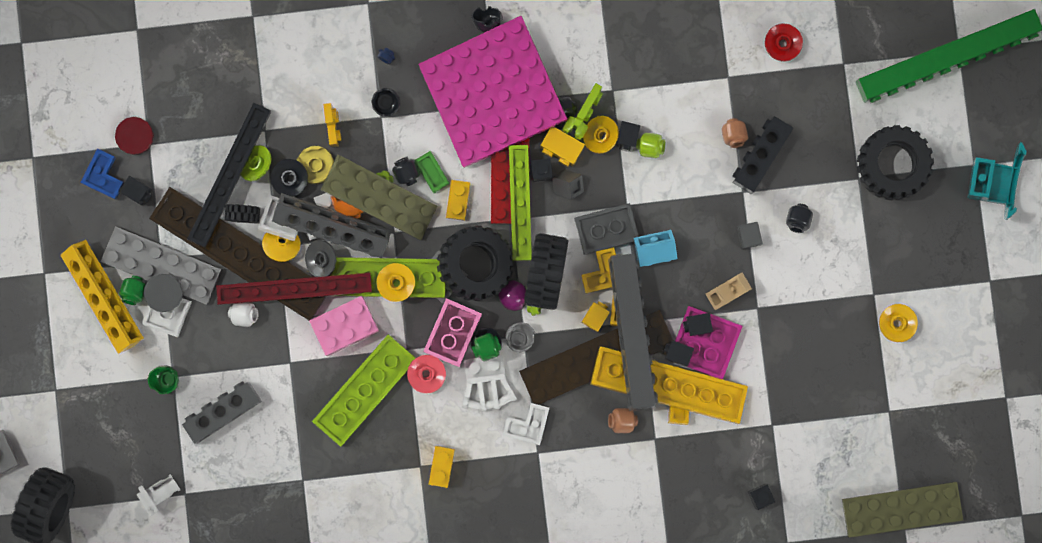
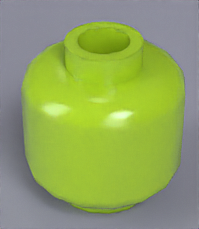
[636,132,666,158]

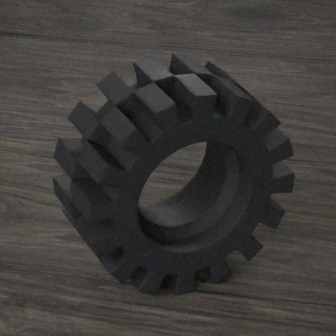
[224,204,260,223]

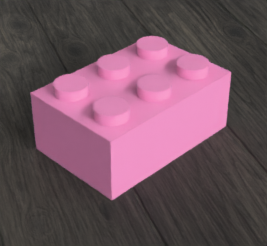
[310,296,380,356]
[423,298,482,368]

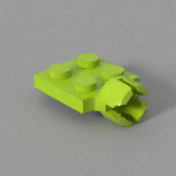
[562,83,603,140]

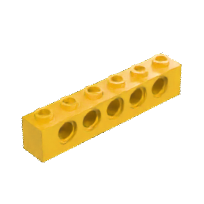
[60,240,144,354]

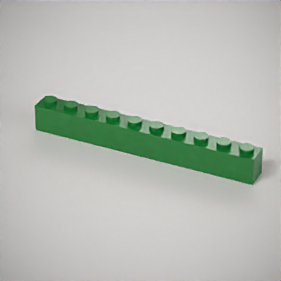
[856,9,1042,103]

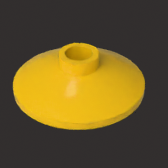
[583,116,619,154]
[262,233,301,262]
[377,263,415,302]
[879,304,918,342]

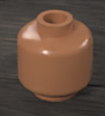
[721,118,748,148]
[608,408,638,433]

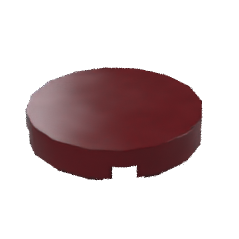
[115,117,154,155]

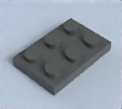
[574,203,639,255]

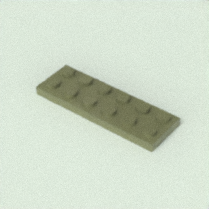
[321,155,437,240]
[842,482,963,538]

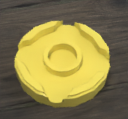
[297,146,334,184]

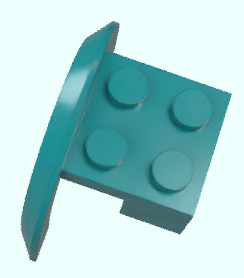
[967,142,1027,220]

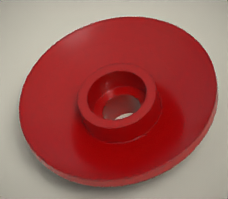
[765,23,803,61]

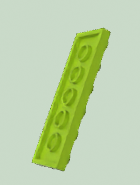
[330,257,446,298]
[312,334,415,447]

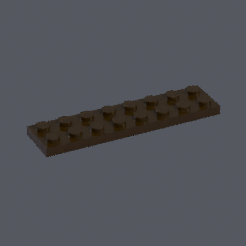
[519,310,673,405]

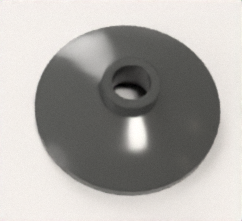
[305,240,336,277]

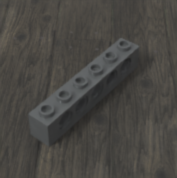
[272,193,391,258]

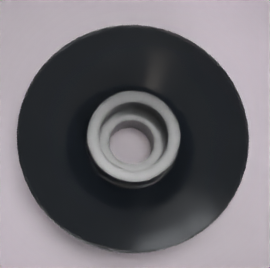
[271,159,308,197]

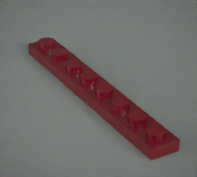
[216,273,372,305]

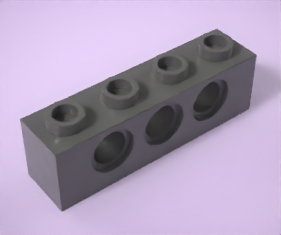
[182,381,262,444]

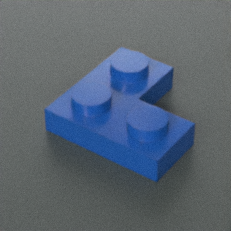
[80,148,124,200]

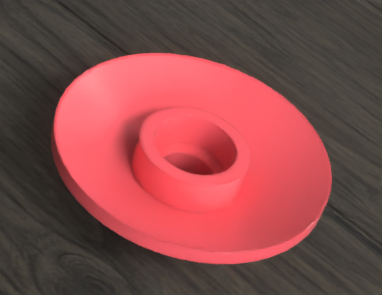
[407,355,446,393]

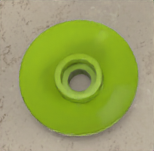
[241,145,271,181]

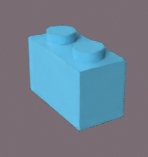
[634,230,678,267]

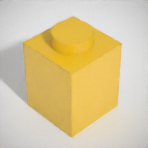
[581,301,610,332]

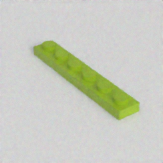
[509,145,532,261]

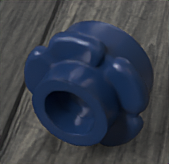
[377,48,395,65]

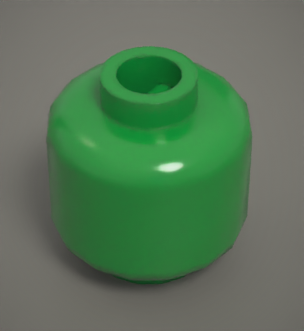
[119,275,146,305]
[472,333,502,362]

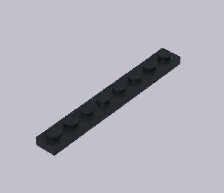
[187,103,271,248]

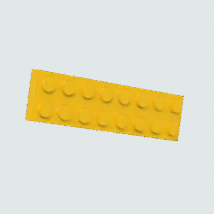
[590,346,748,424]

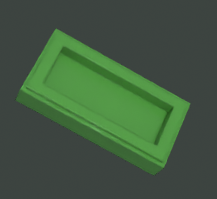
[415,151,450,194]

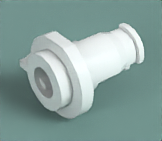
[136,474,180,516]

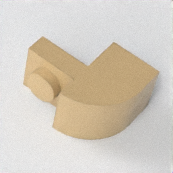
[706,273,752,310]

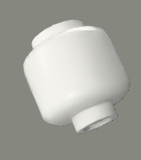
[228,302,258,327]

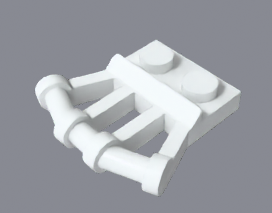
[462,354,517,412]

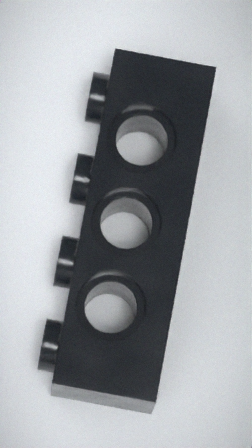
[732,116,793,195]

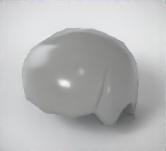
[506,322,535,352]

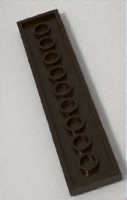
[149,187,327,321]

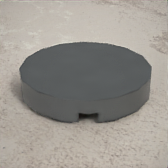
[144,274,183,312]

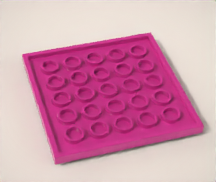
[418,16,568,168]

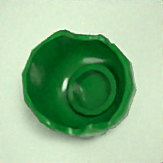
[147,365,179,394]

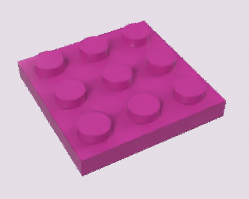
[675,306,742,379]

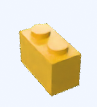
[540,127,585,167]
[428,446,455,488]

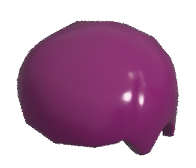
[498,280,526,311]

